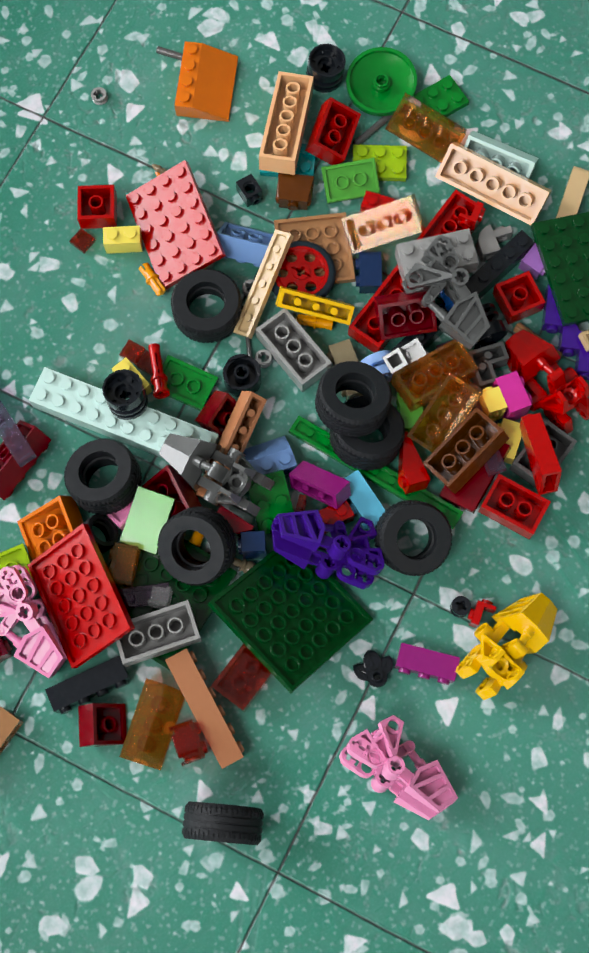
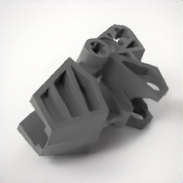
[401,235,490,350]
[159,433,275,516]

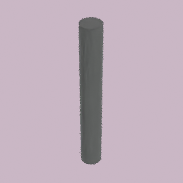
[156,46,183,61]
[353,113,396,145]

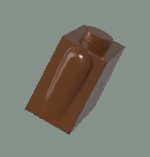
[275,173,314,210]

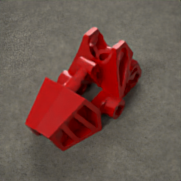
[505,329,589,434]

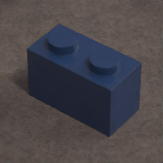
[355,252,382,293]
[237,531,266,559]

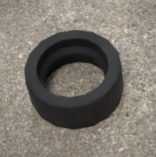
[84,514,119,553]

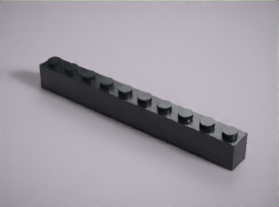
[391,230,535,370]

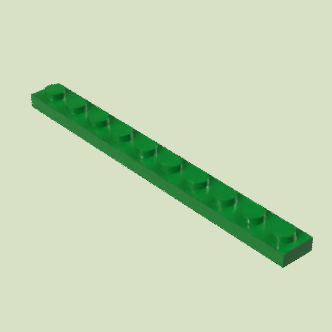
[289,416,463,529]

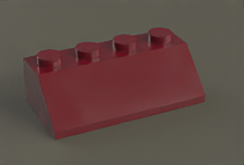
[0,420,51,501]

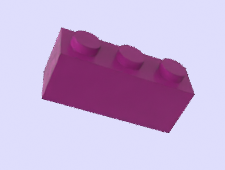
[289,460,351,509]
[395,643,460,685]

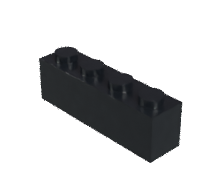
[45,656,131,715]

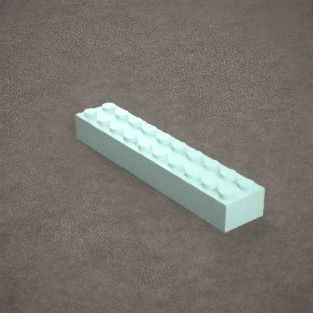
[29,367,220,474]

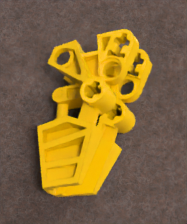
[455,592,557,700]

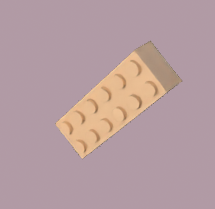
[259,71,314,175]
[435,142,552,225]

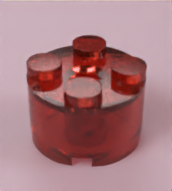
[168,719,208,766]

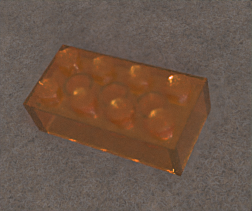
[341,193,425,254]
[391,340,478,412]

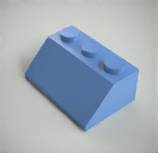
[217,222,273,267]
[243,436,297,475]

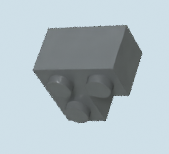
[465,341,509,393]

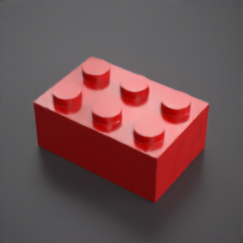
[305,97,361,165]
[478,474,551,539]

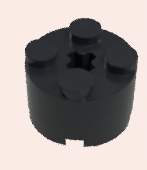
[223,354,261,397]

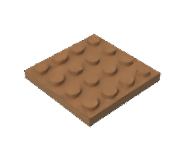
[274,212,355,289]

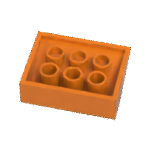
[174,41,238,122]
[17,495,84,561]

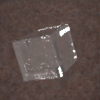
[147,586,173,609]

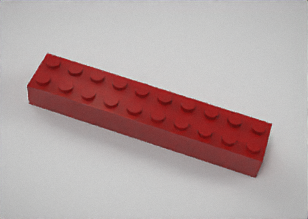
[348,189,486,353]

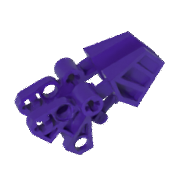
[271,510,385,589]

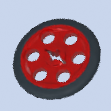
[272,241,336,297]

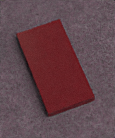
[439,443,511,514]

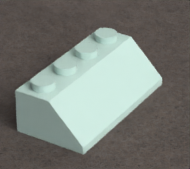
[464,131,539,179]

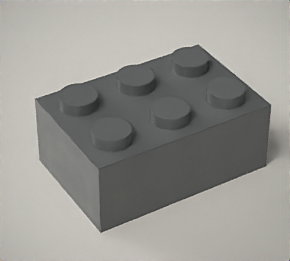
[509,419,577,488]

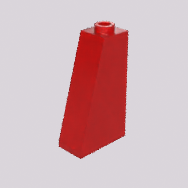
[520,413,562,495]

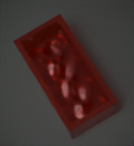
[211,643,273,712]

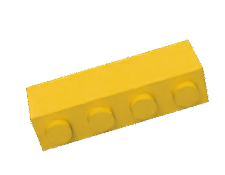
[276,286,355,325]

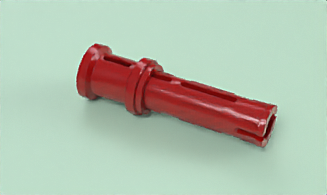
[148,343,170,399]

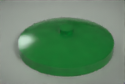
[346,47,417,116]

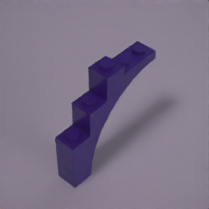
[541,283,589,380]

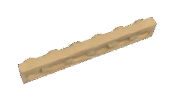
[233,229,294,339]

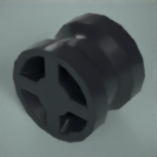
[450,596,471,618]

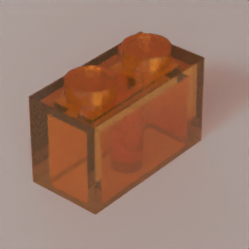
[107,543,141,588]

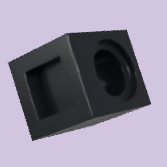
[236,174,263,207]

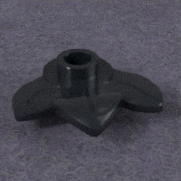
[353,650,393,688]

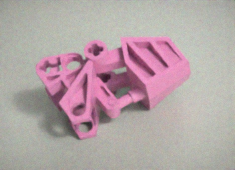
[0,564,67,678]
[339,715,458,820]

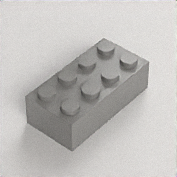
[395,229,479,287]
[256,308,332,392]
[116,600,202,667]

